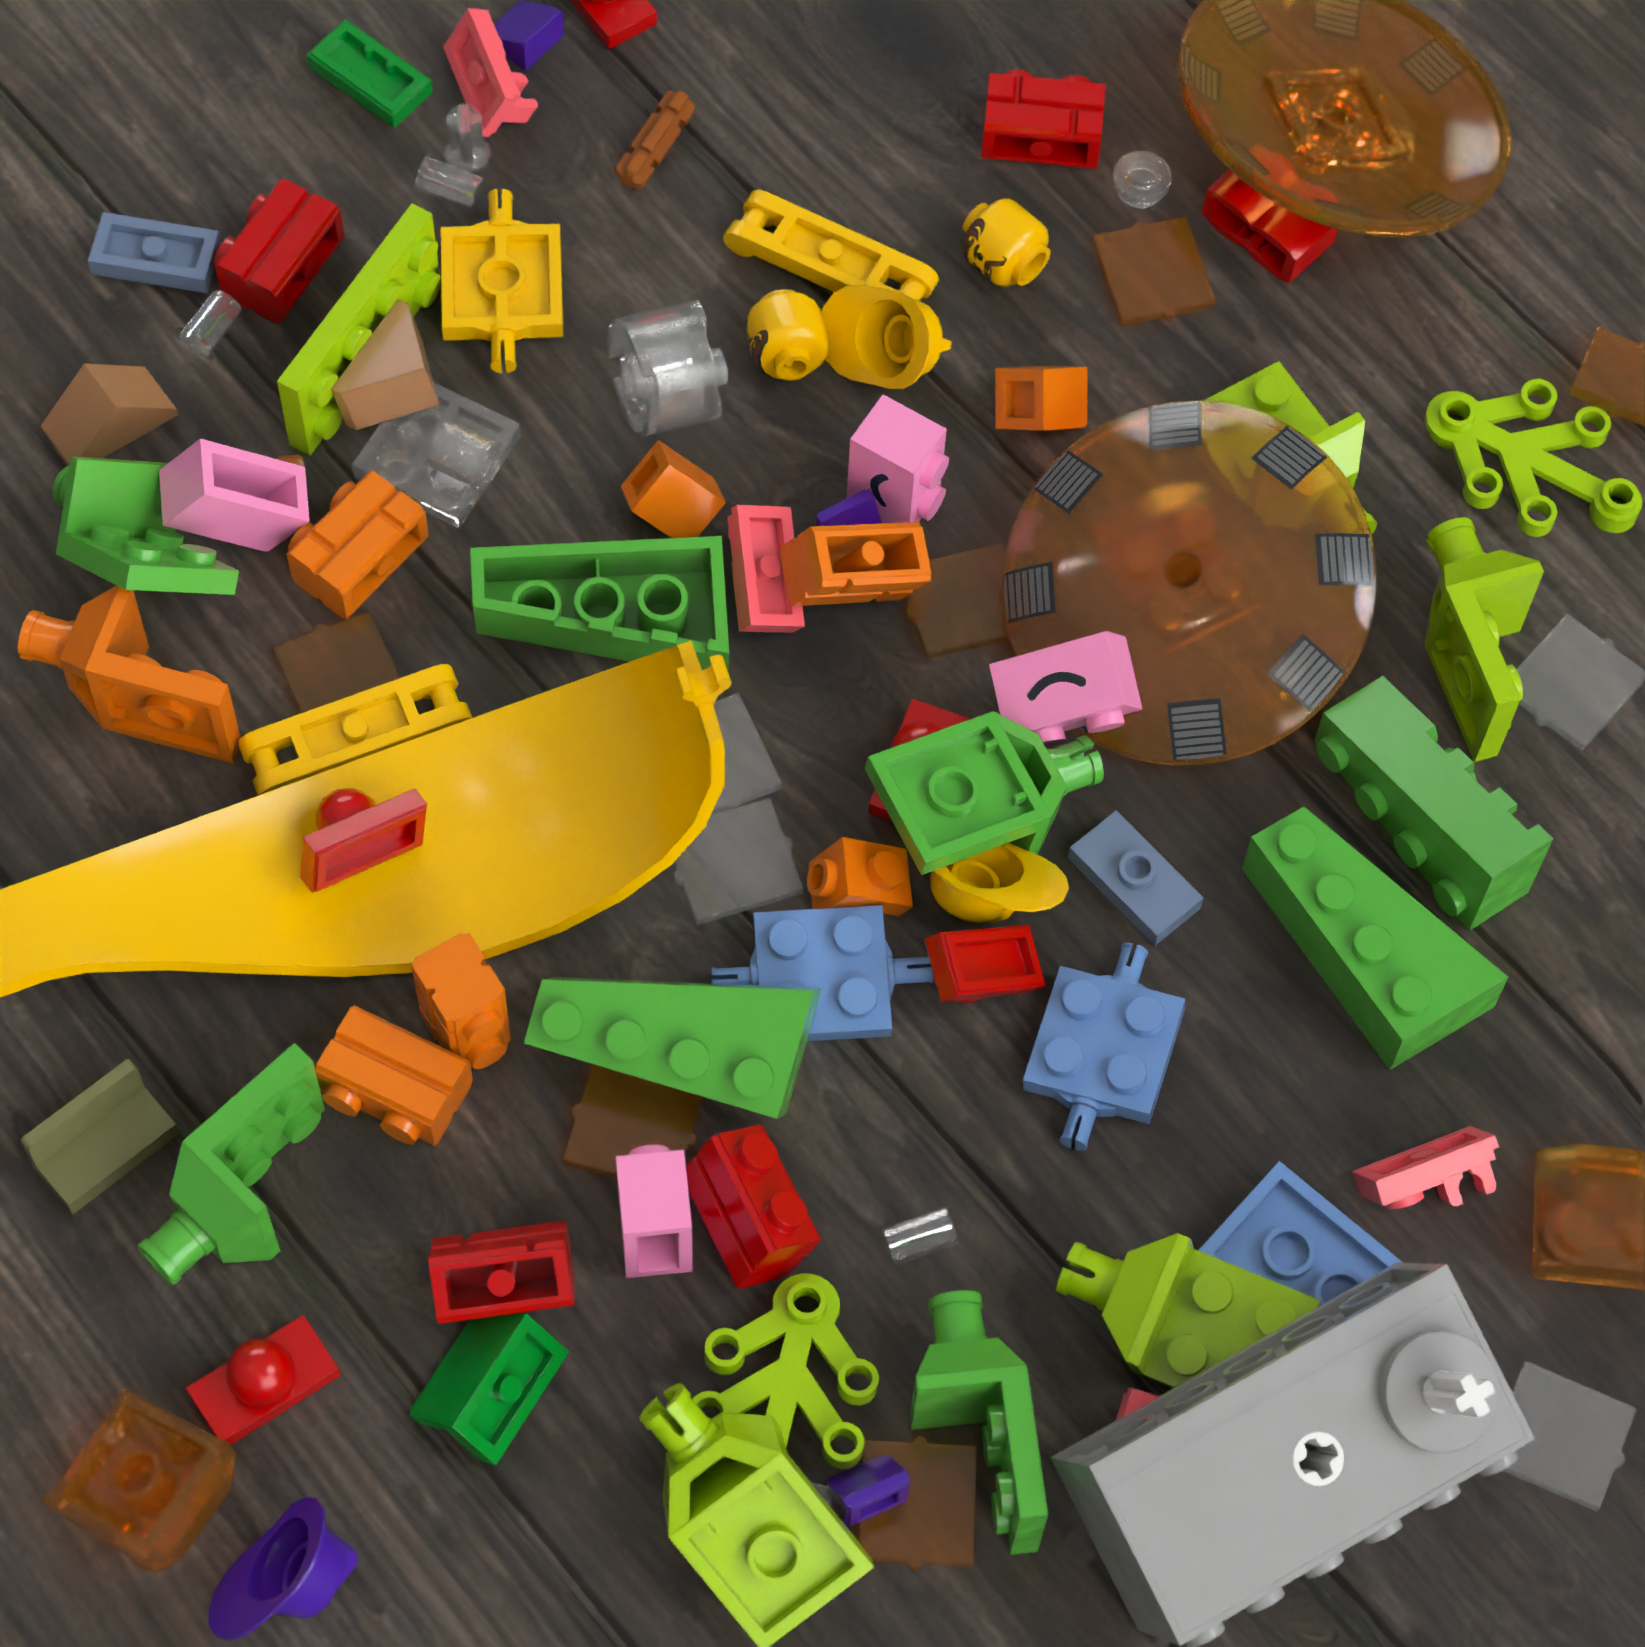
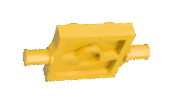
[441,189,563,373]

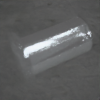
[444,104,491,173]
[414,152,484,211]
[174,291,242,363]
[882,1201,961,1267]

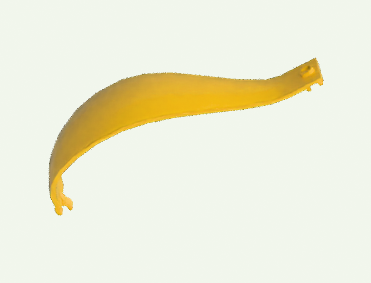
[0,641,732,998]

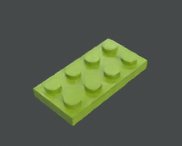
[277,203,441,456]

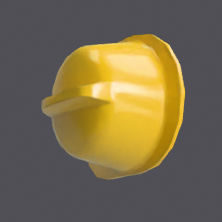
[822,285,952,389]
[930,843,1069,923]

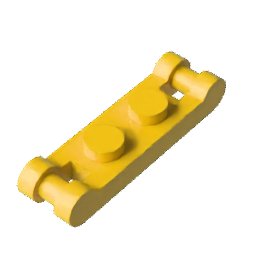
[723,190,939,301]
[238,664,473,795]

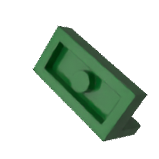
[409,1312,569,1465]

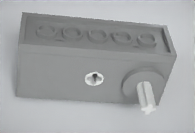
[1050,1262,1535,1647]

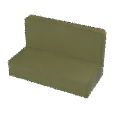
[21,1059,180,1215]

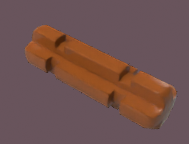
[615,90,695,189]

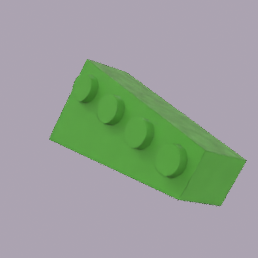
[470,536,729,670]
[1314,676,1554,931]
[1242,807,1508,1070]
[524,977,822,1119]

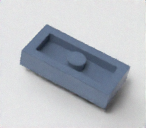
[88,212,221,293]
[1068,810,1204,946]

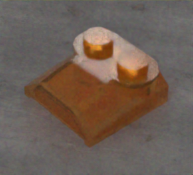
[1532,1143,1645,1290]
[42,1388,237,1571]

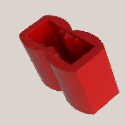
[1201,148,1339,283]

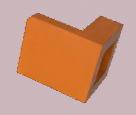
[995,366,1087,431]
[621,440,726,538]

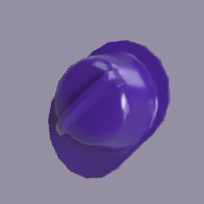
[208,1497,358,1641]

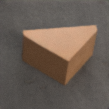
[331,300,439,430]
[41,363,178,466]

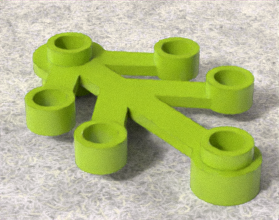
[1425,379,1642,537]
[693,1273,879,1469]

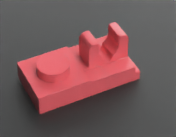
[443,8,538,137]
[727,505,805,633]
[1352,1126,1499,1209]

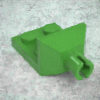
[53,456,239,595]
[865,711,1104,875]
[137,1043,325,1286]
[909,1290,1048,1555]

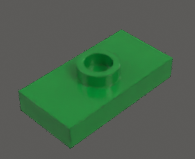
[306,19,433,128]

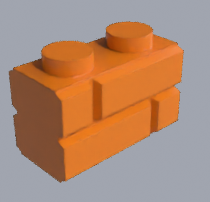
[287,470,429,620]
[780,522,932,606]
[411,933,511,1069]
[315,1005,473,1146]

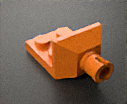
[18,585,241,764]

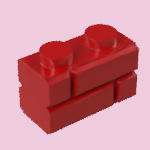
[981,70,1106,169]
[214,178,345,324]
[686,1125,822,1289]
[428,1220,576,1324]

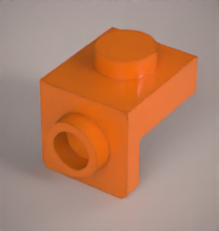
[807,837,913,917]

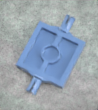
[711,905,933,1041]
[1023,943,1185,1151]

